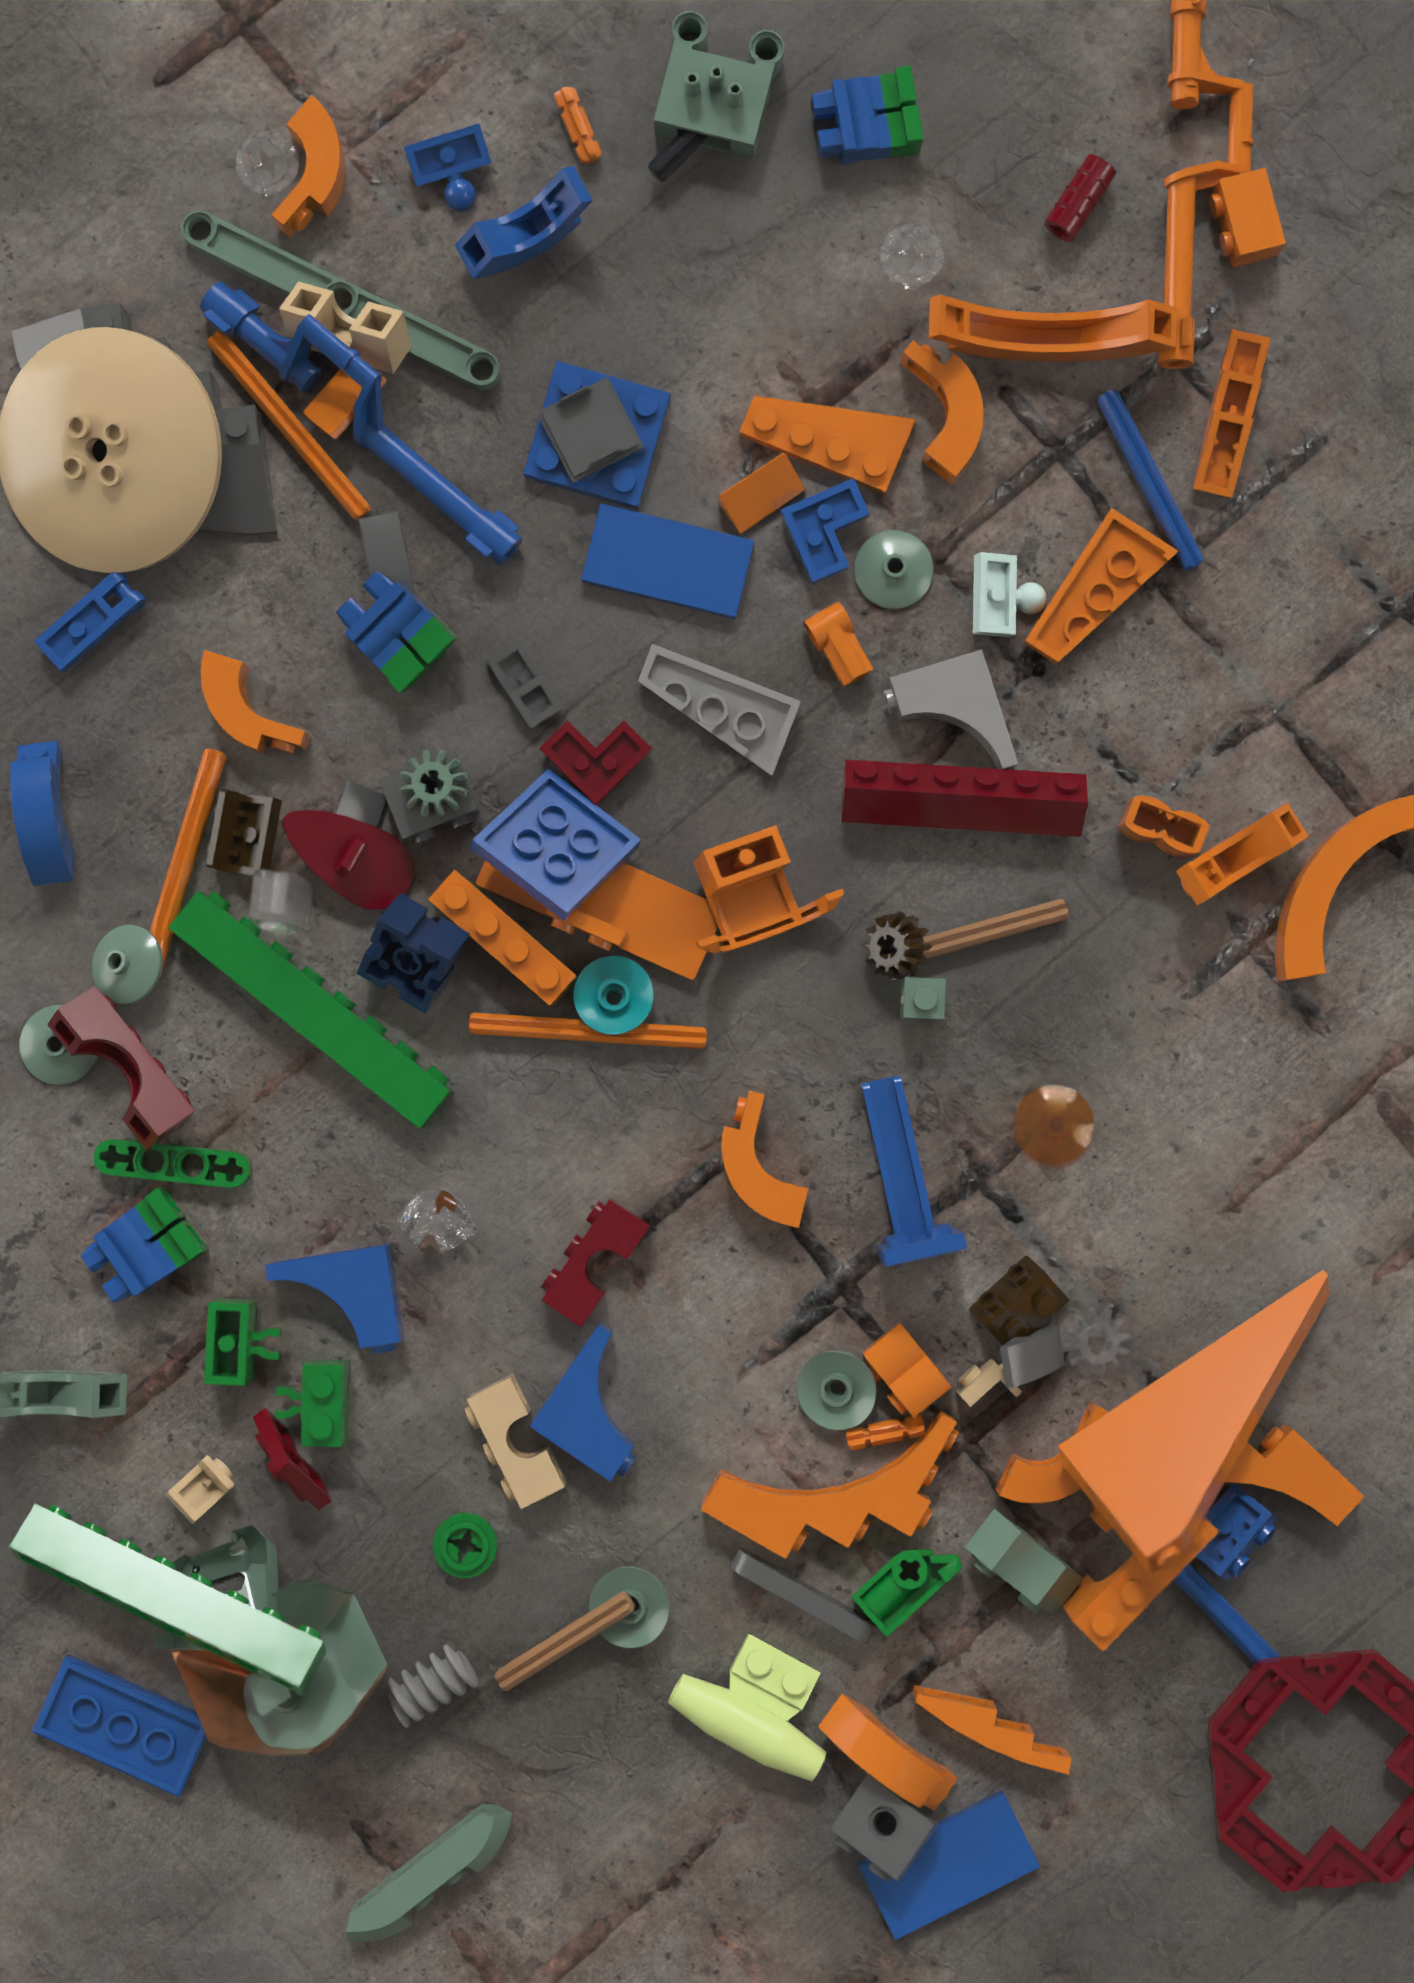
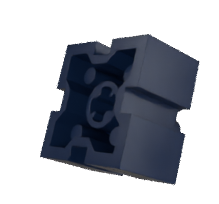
[356,893,470,1014]

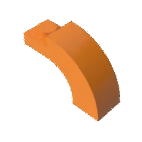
[272,94,346,238]
[201,650,311,755]
[995,1401,1109,1503]

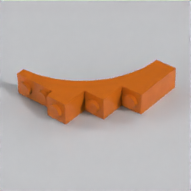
[701,1410,959,1559]
[1089,1424,1365,1533]

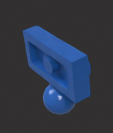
[404,123,492,211]

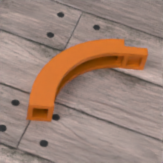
[929,294,1177,362]
[1275,795,1414,982]

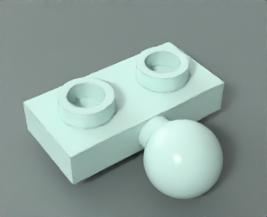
[973,552,1047,637]

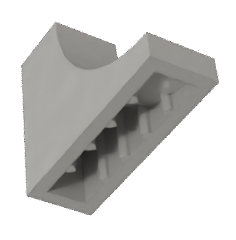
[883,649,1018,770]

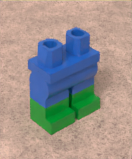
[810,65,924,165]
[336,571,459,693]
[81,1187,209,1303]

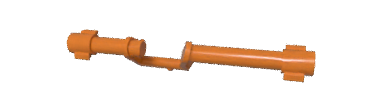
[1157,0,1254,369]

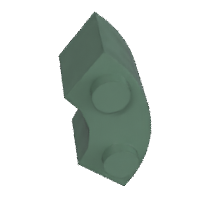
[965,1509,1083,1617]

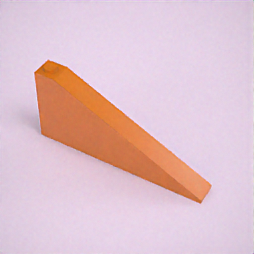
[1058,1270,1329,1575]

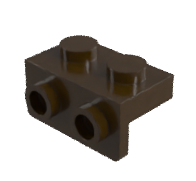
[206,789,282,879]
[969,1256,1070,1346]

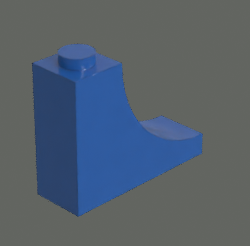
[265,1244,405,1354]
[530,1322,636,1481]

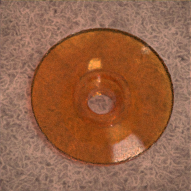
[1014,1085,1094,1165]

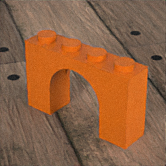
[1062,1517,1219,1651]

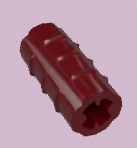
[1044,154,1117,242]

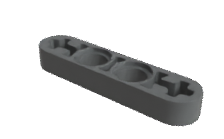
[730,1548,877,1644]

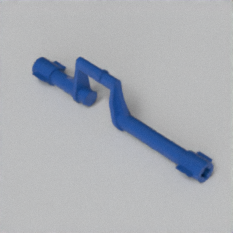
[200,282,523,566]

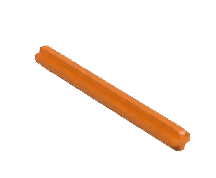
[207,330,371,521]
[150,748,226,977]
[469,1013,707,1049]

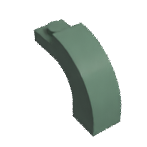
[0,1370,127,1418]

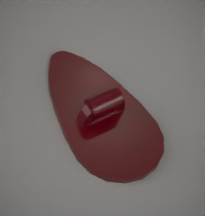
[282,810,413,910]

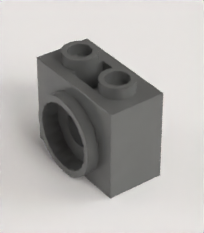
[379,749,481,846]
[830,1774,939,1882]

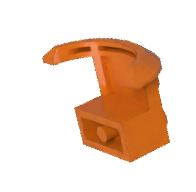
[693,825,844,954]

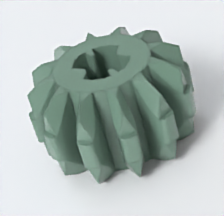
[399,750,469,819]

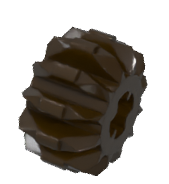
[861,911,933,980]

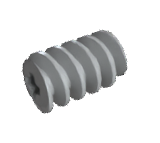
[387,1644,478,1728]

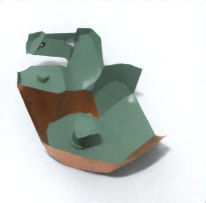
[154,1525,387,1755]

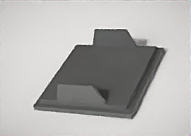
[537,377,644,483]

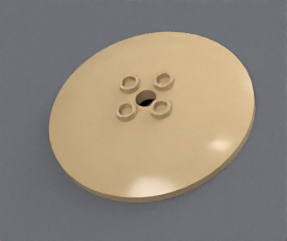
[0,327,222,573]

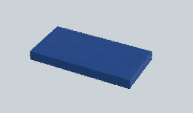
[581,503,754,620]
[31,1654,207,1797]
[858,1790,1040,1940]

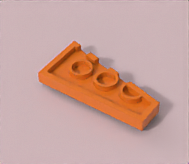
[739,395,916,495]
[1024,508,1178,665]

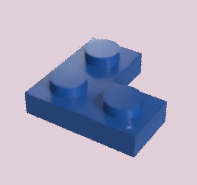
[780,478,870,585]

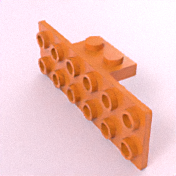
[476,861,718,980]

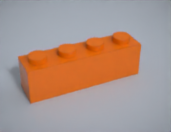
[428,869,578,1008]

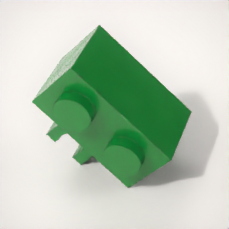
[204,1298,282,1386]
[275,1360,350,1447]

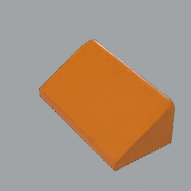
[303,369,387,439]
[718,453,806,535]

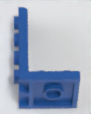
[861,1075,967,1266]

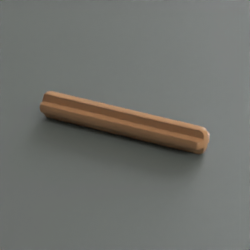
[923,899,1069,959]
[494,1592,635,1691]

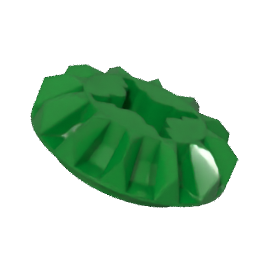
[433,1512,497,1578]

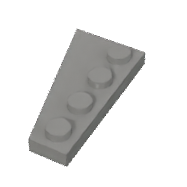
[638,644,801,776]

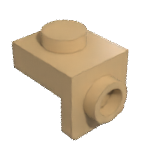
[956,1359,1022,1407]
[165,1455,234,1524]

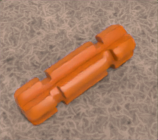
[554,86,602,164]
[846,1414,925,1451]

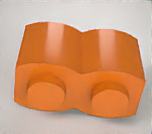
[1117,795,1210,858]
[862,1321,952,1417]

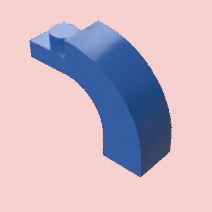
[455,166,593,279]
[10,740,75,886]

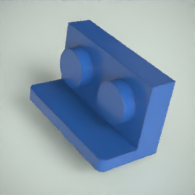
[1196,1483,1277,1581]

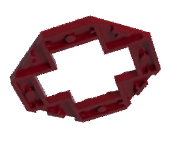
[1208,1649,1414,1892]

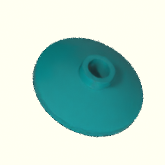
[573,956,654,1035]

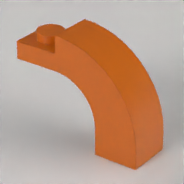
[900,340,984,486]
[1176,802,1309,905]
[721,1091,808,1228]
[818,1694,958,1811]

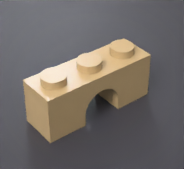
[279,281,412,374]
[465,1374,567,1509]

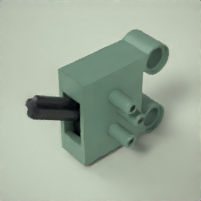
[648,11,784,182]

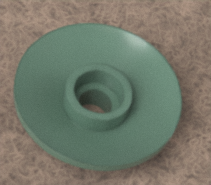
[854,530,933,609]
[92,925,163,1004]
[19,1005,98,1085]
[796,1350,877,1430]
[589,1566,670,1648]

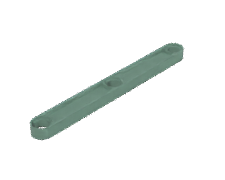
[181,210,501,391]

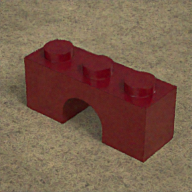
[540,1198,651,1328]

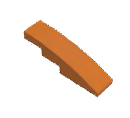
[1193,329,1271,498]
[913,1685,1072,1775]

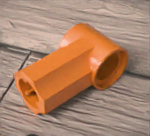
[803,601,874,688]

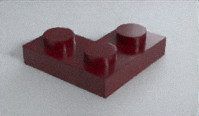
[539,720,652,805]
[253,1408,332,1510]

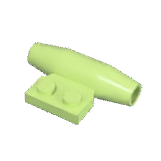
[668,1634,826,1782]

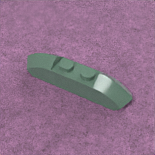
[347,1803,512,1942]

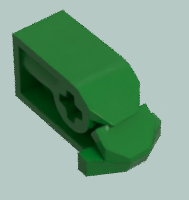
[851,1549,963,1638]

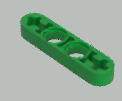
[93,1139,253,1188]

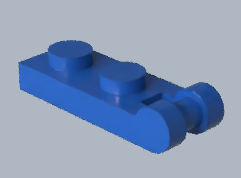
[34,572,147,673]

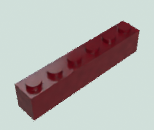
[841,759,1088,837]

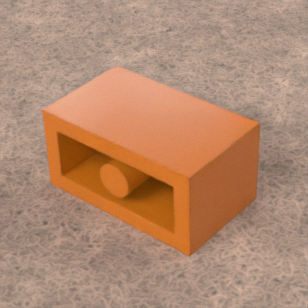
[1209,167,1286,268]

